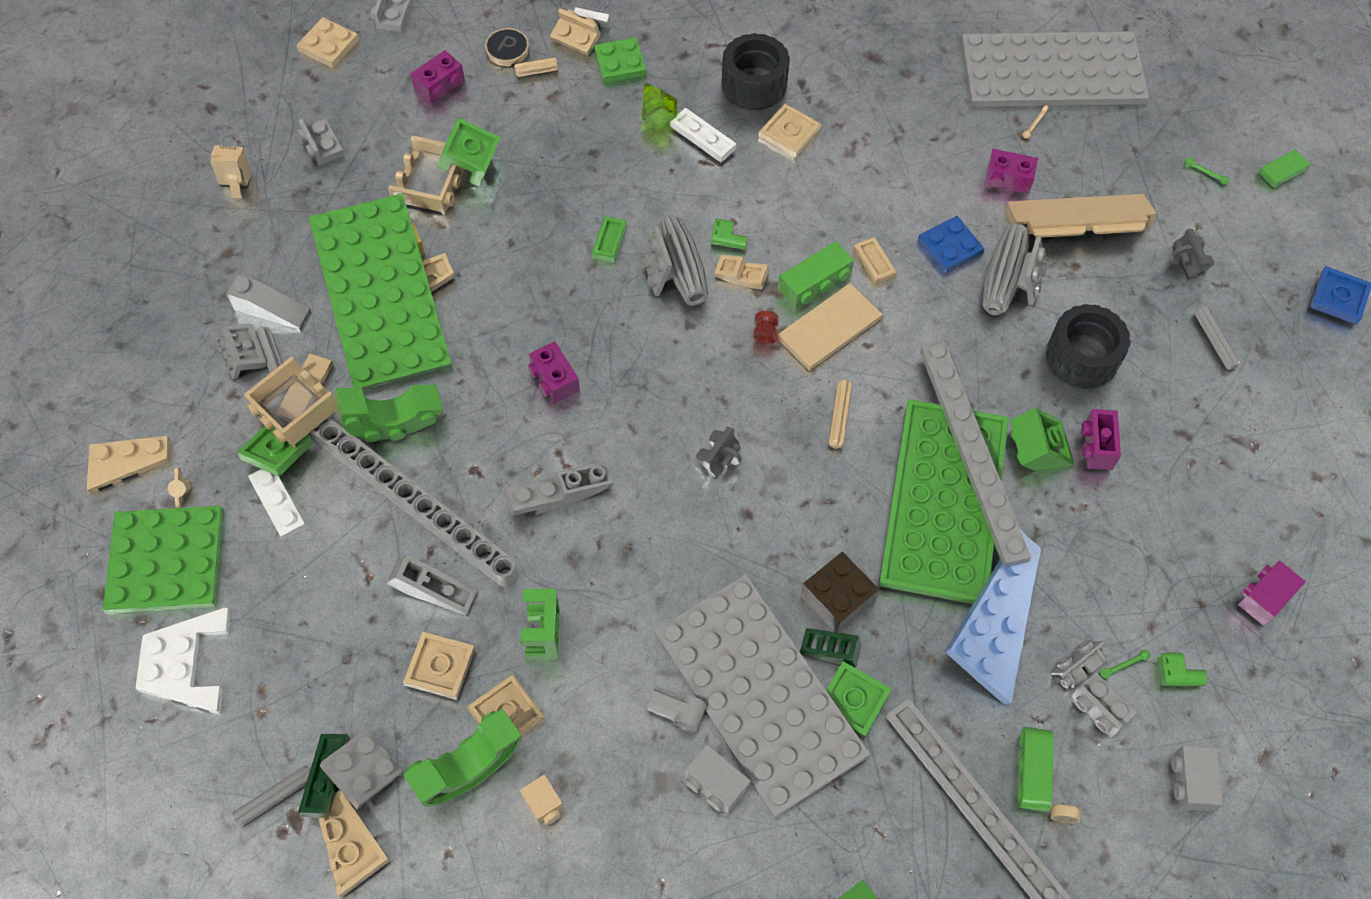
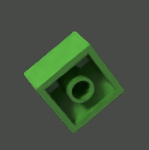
[1010,408,1075,471]

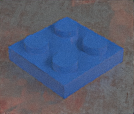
[918,216,985,274]
[1310,266,1371,325]

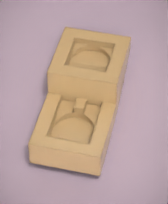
[714,255,770,290]

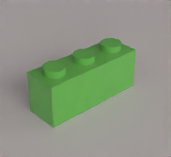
[778,241,854,308]

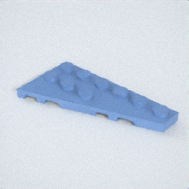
[944,531,1041,705]

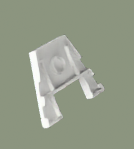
[135,608,231,714]

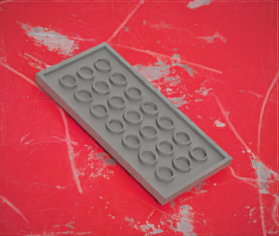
[961,31,1149,107]
[655,574,870,819]

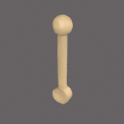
[1022,105,1049,139]

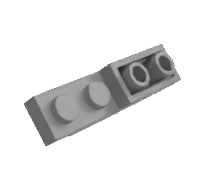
[504,461,613,516]

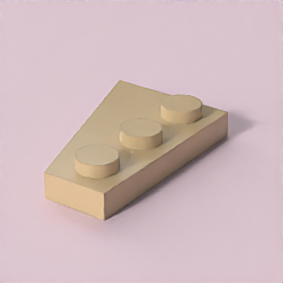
[87,436,171,495]
[319,790,390,898]

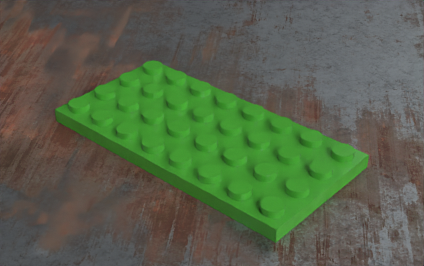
[308,193,452,391]
[879,399,1009,604]

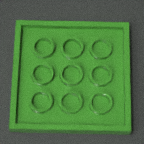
[103,505,223,614]

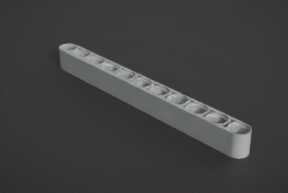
[302,409,518,587]

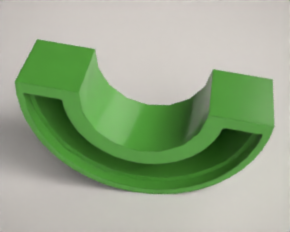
[335,384,443,442]
[403,708,522,807]

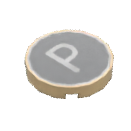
[485,28,529,67]

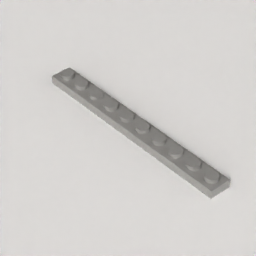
[920,342,1031,567]
[886,698,1072,899]

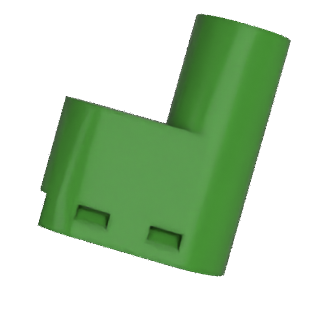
[711,218,748,250]
[1157,652,1207,686]

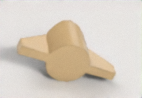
[167,467,192,508]

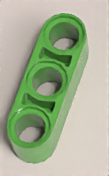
[1018,727,1054,812]

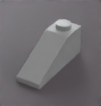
[227,275,311,330]
[386,554,477,615]

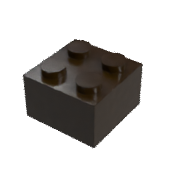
[800,551,880,633]

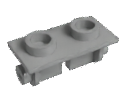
[1050,640,1108,689]

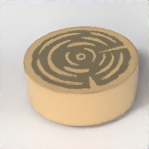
[1051,804,1081,824]

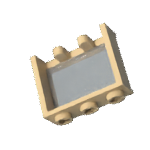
[388,135,466,215]
[244,356,339,448]

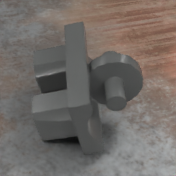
[1172,229,1214,278]
[696,426,742,478]

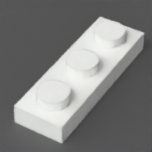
[670,108,736,162]
[248,469,307,540]

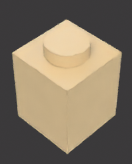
[520,774,564,826]

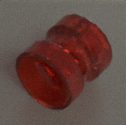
[753,311,779,344]

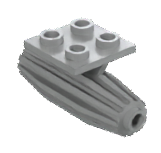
[641,215,709,306]
[983,223,1047,315]

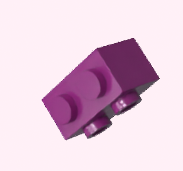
[410,50,465,103]
[984,149,1038,193]
[527,341,580,403]
[1081,409,1121,470]
[1238,560,1306,626]

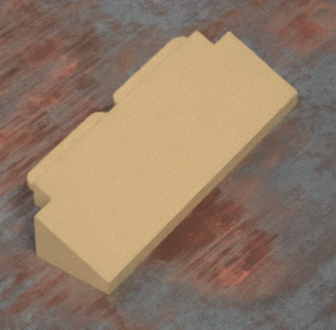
[1006,194,1157,237]

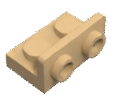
[550,8,601,57]

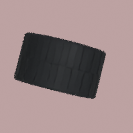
[721,33,790,109]
[1046,304,1131,388]

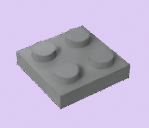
[320,729,403,809]

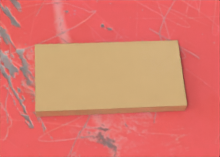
[777,283,883,371]

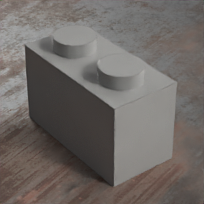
[684,744,751,814]
[1171,746,1223,812]

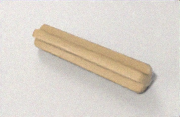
[829,380,852,449]

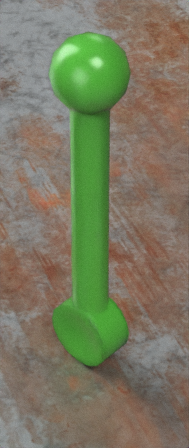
[1184,158,1229,185]
[1099,650,1151,680]

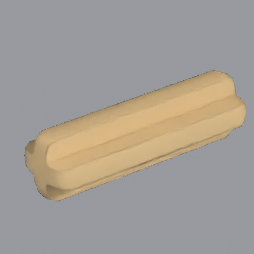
[514,57,558,77]

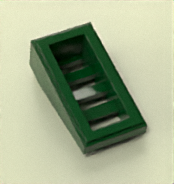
[800,628,861,668]

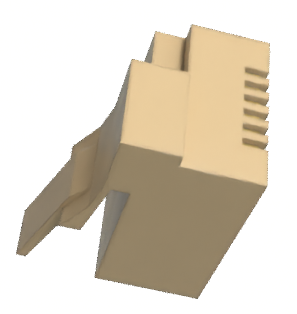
[210,145,251,199]

